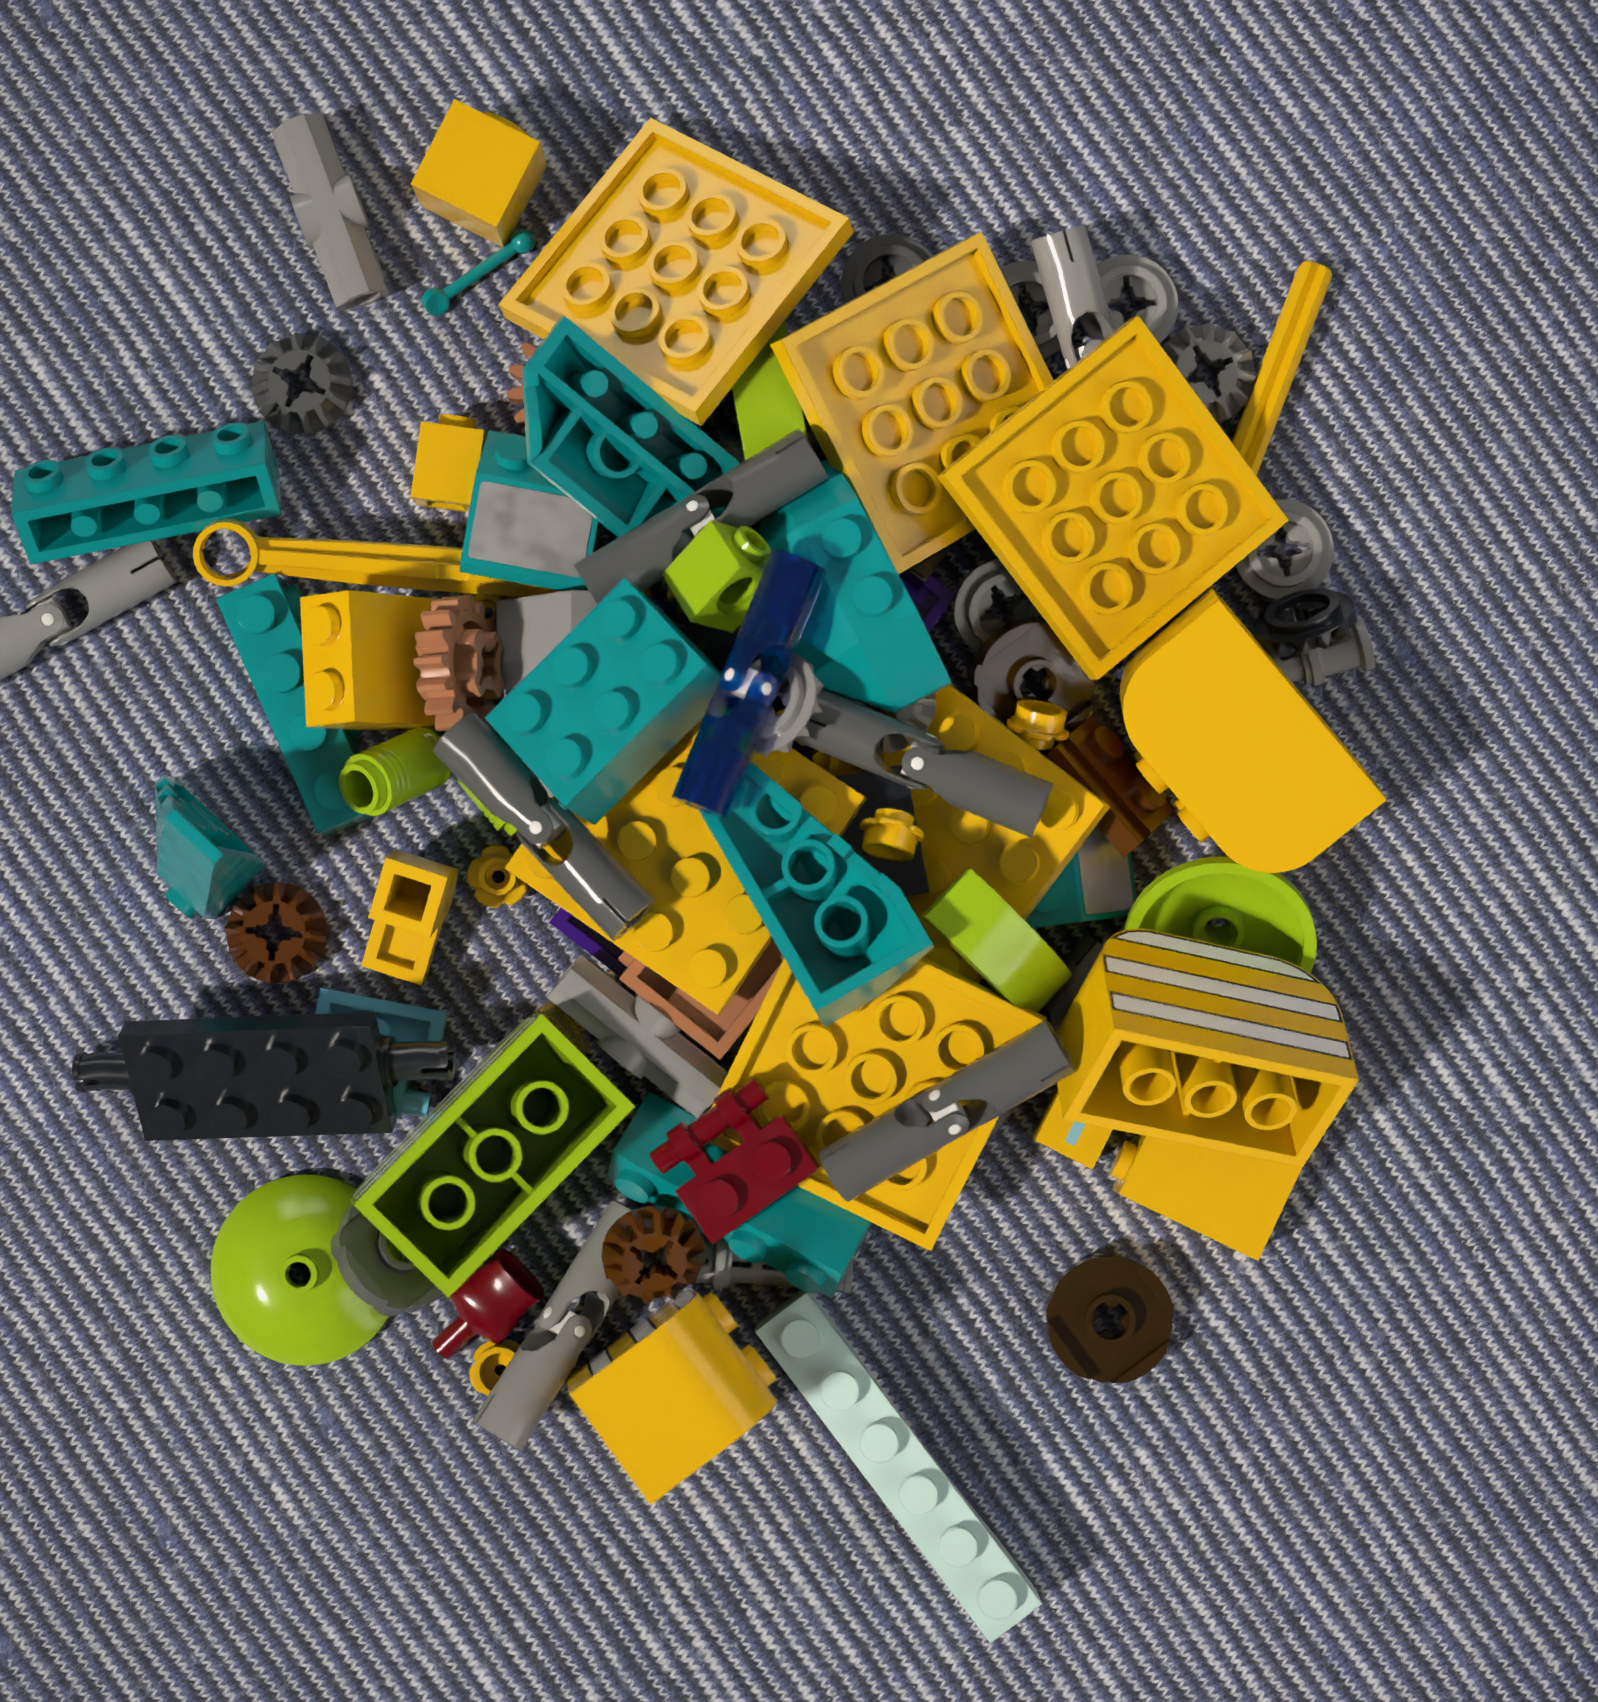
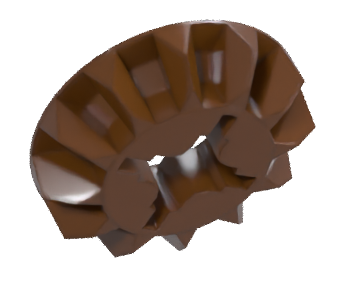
[224,882,328,983]
[602,1206,706,1305]

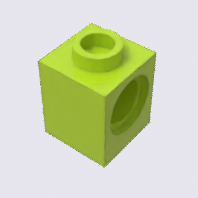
[662,520,782,633]

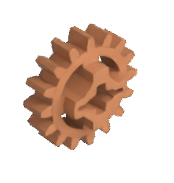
[414,595,505,731]

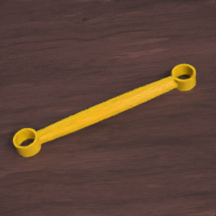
[193,518,688,621]

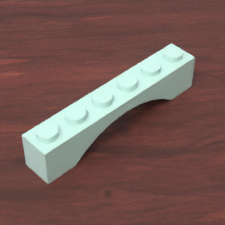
[755,1290,1042,1644]

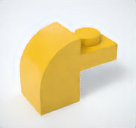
[361,849,458,985]

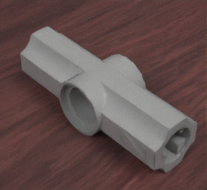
[271,112,389,312]
[547,953,729,1118]

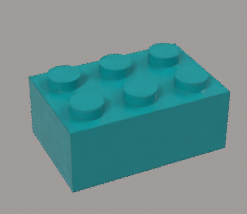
[485,577,728,825]

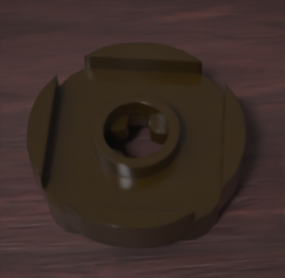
[967,616,1098,743]
[1044,1254,1173,1383]

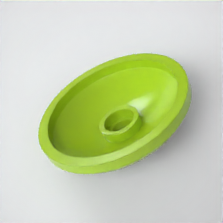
[1124,856,1317,974]
[210,1174,402,1366]

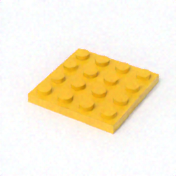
[498,117,854,426]
[770,232,1054,575]
[937,316,1289,680]
[849,684,1111,983]
[505,700,867,1015]
[709,957,1047,1251]

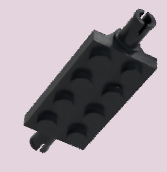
[72,1012,456,1141]

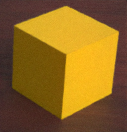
[411,99,547,248]

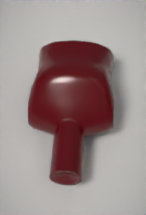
[432,1249,544,1359]

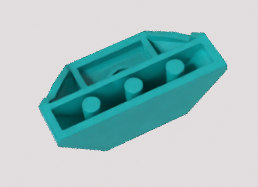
[522,316,740,538]
[757,459,952,714]

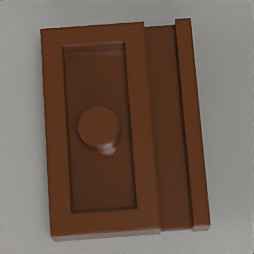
[1045,714,1176,858]

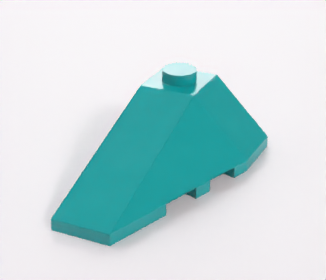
[686,755,934,1028]
[155,775,267,919]

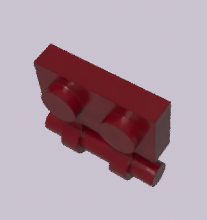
[649,1077,821,1245]

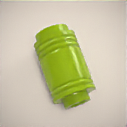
[339,727,451,816]

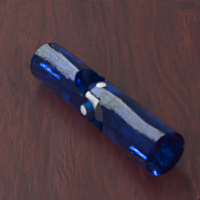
[671,549,827,820]

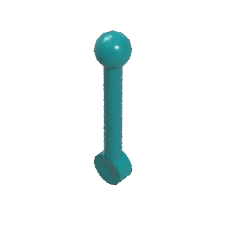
[421,229,536,316]

